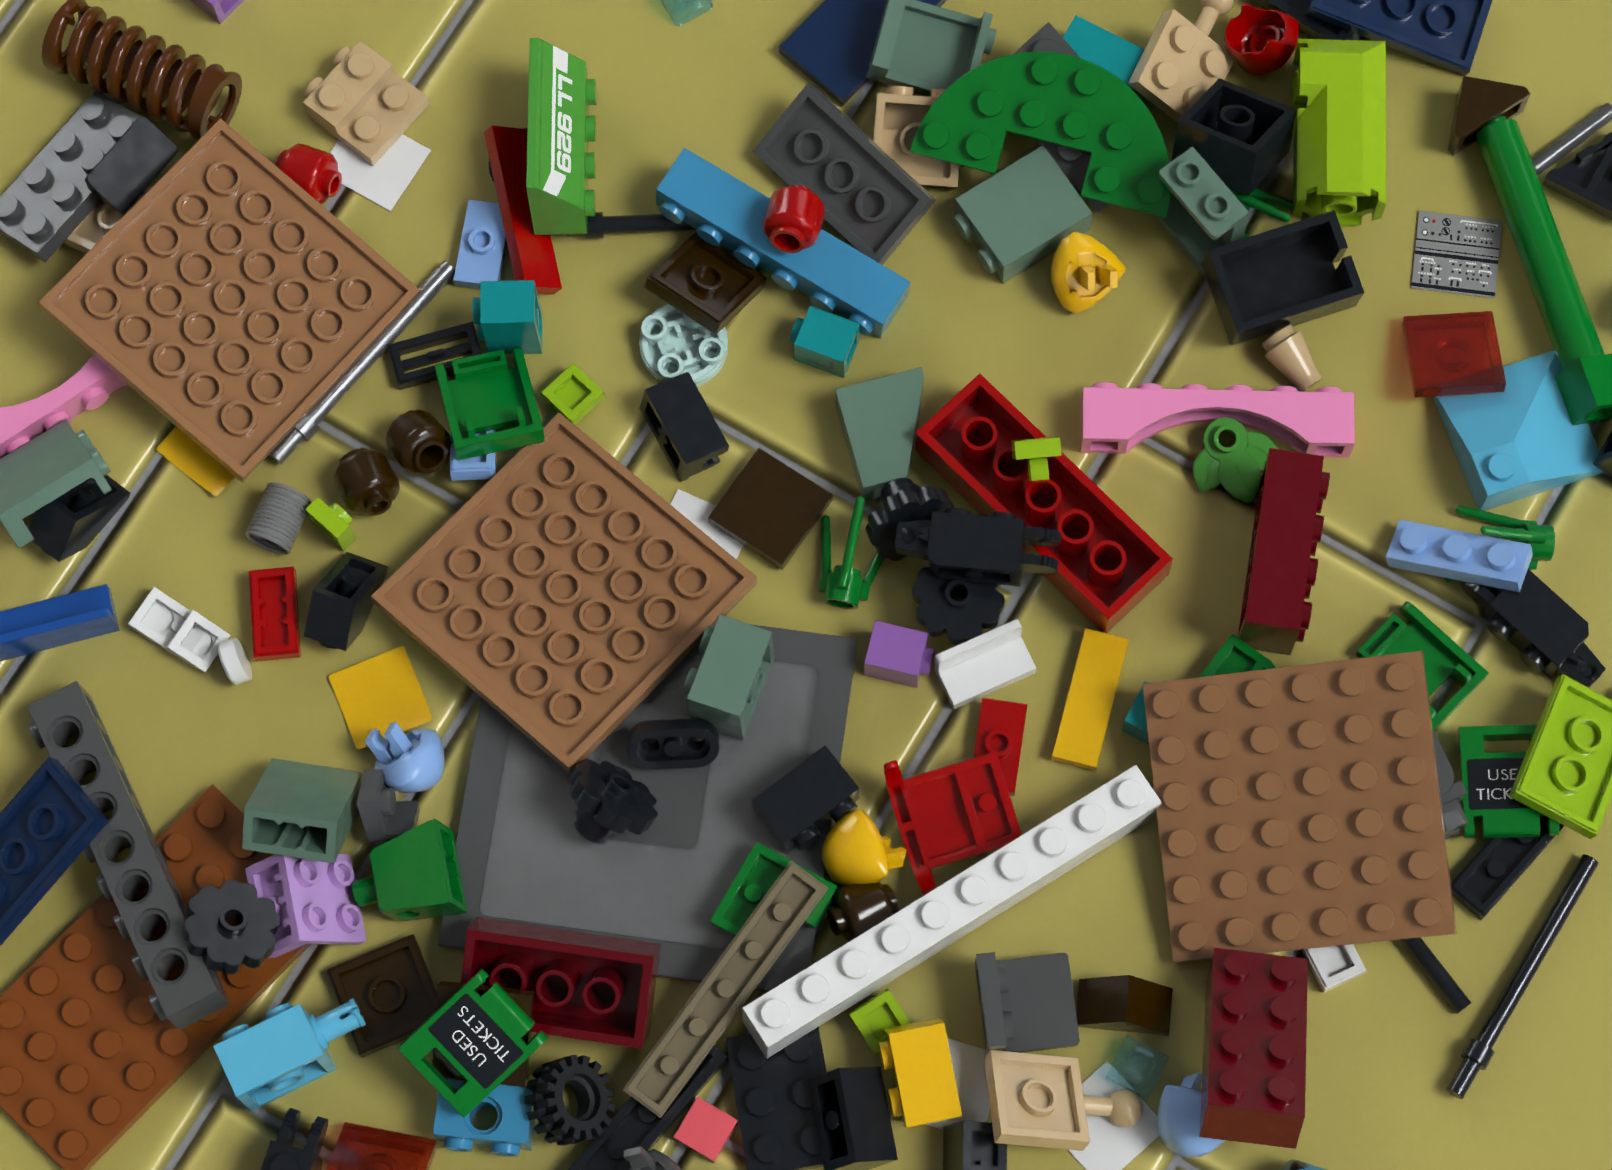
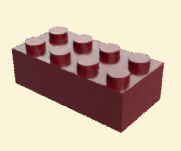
[1238,448,1330,655]
[460,917,661,1049]
[1199,948,1308,1149]

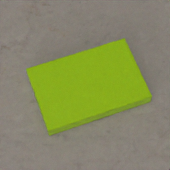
[1509,674,1612,839]

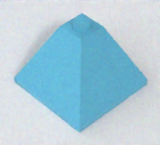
[1431,350,1604,511]

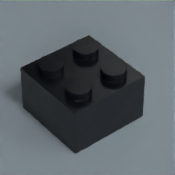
[1171,78,1297,196]

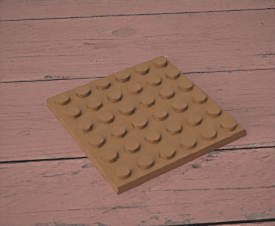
[39,118,421,483]
[371,412,757,774]
[1142,651,1457,962]

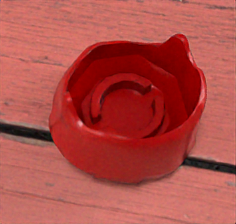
[1224,4,1299,76]

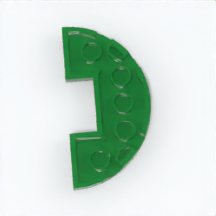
[910,51,1170,219]

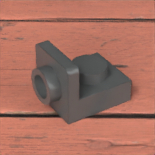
[357,769,420,842]

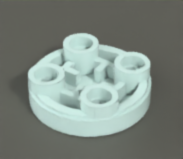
[639,304,728,387]

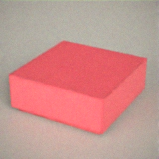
[673,1096,739,1163]

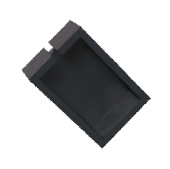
[1202,210,1365,346]

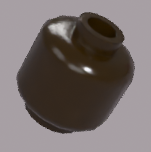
[386,410,452,476]
[334,448,400,516]
[827,882,899,942]

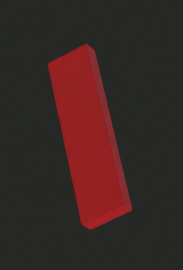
[484,125,562,294]

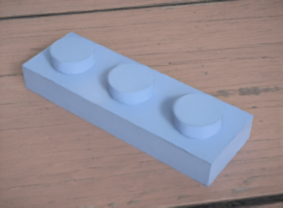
[1386,520,1533,592]

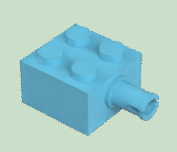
[213,998,366,1111]

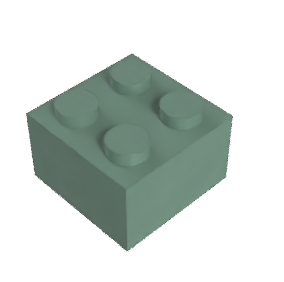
[683,614,775,740]

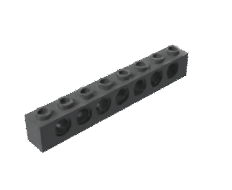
[28,681,230,1030]

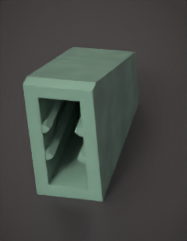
[835,367,924,503]

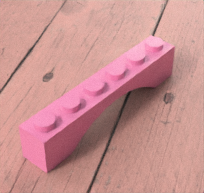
[0,355,129,459]
[1081,382,1355,458]

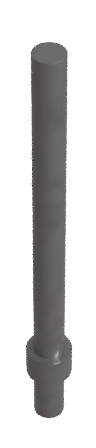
[269,261,455,465]

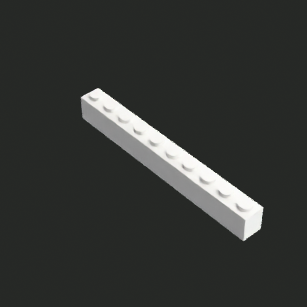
[741,765,1162,1059]

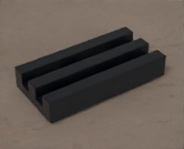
[388,321,482,390]

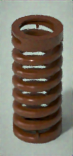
[42,0,242,141]

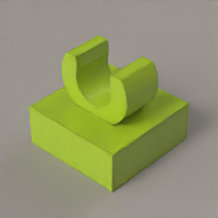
[1011,437,1062,481]

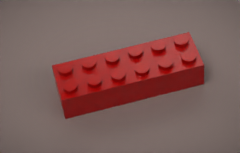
[915,373,1173,633]

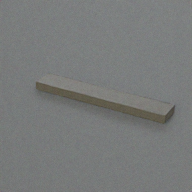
[623,861,829,1118]

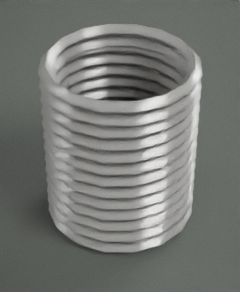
[245,482,312,555]

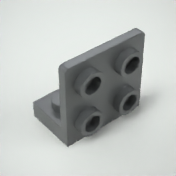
[975,952,1080,1055]

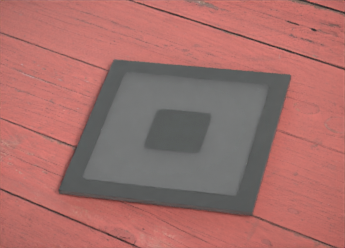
[438,624,858,992]

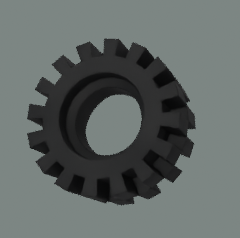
[524,1055,616,1146]

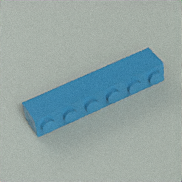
[656,148,910,339]

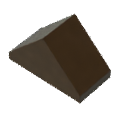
[1448,76,1531,156]
[1076,975,1173,1036]

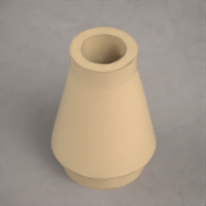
[1261,324,1322,391]

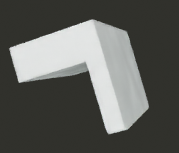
[934,619,1037,710]

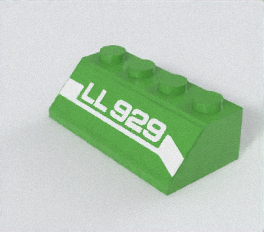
[526,38,597,235]

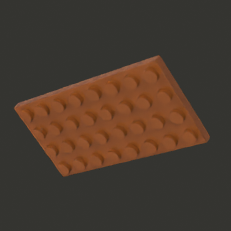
[0,784,311,1170]

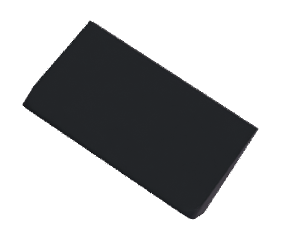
[85,115,179,216]

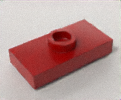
[249,567,301,662]
[973,698,1028,796]

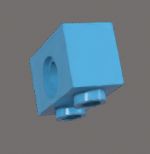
[433,1078,535,1157]

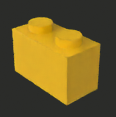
[878,1018,962,1128]

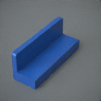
[0,584,120,662]

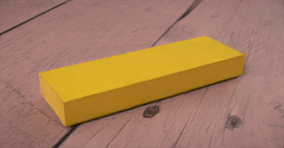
[1051,628,1129,771]

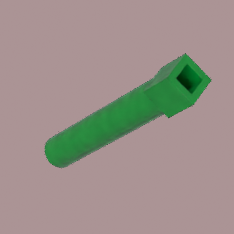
[1476,116,1612,425]

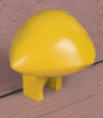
[1051,231,1126,314]
[821,810,907,888]

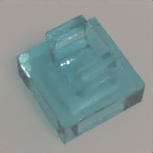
[1105,1035,1169,1101]

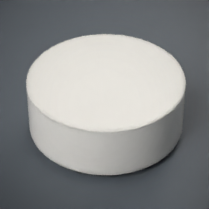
[218,637,252,685]

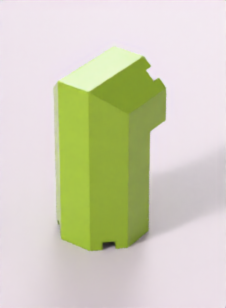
[1291,39,1386,227]

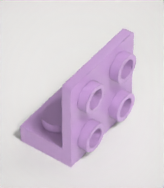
[245,854,367,958]

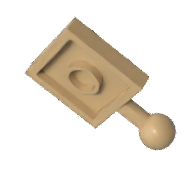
[1128,0,1234,122]
[984,1050,1143,1151]

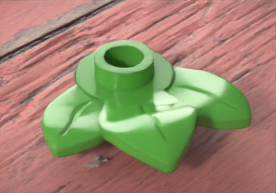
[1193,417,1278,503]

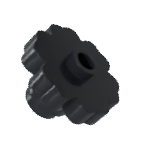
[865,478,955,561]
[912,567,1005,645]
[568,759,658,844]
[182,880,280,974]

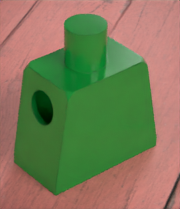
[352,819,467,922]

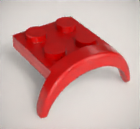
[884,751,1022,895]

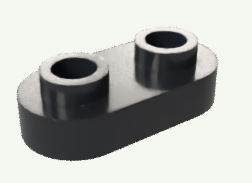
[627,719,719,770]

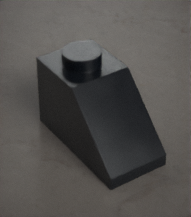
[28,474,131,562]
[304,552,388,651]

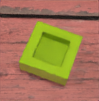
[541,363,605,426]
[305,497,356,552]
[848,988,910,1054]

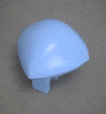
[365,722,445,793]
[1158,1072,1225,1158]

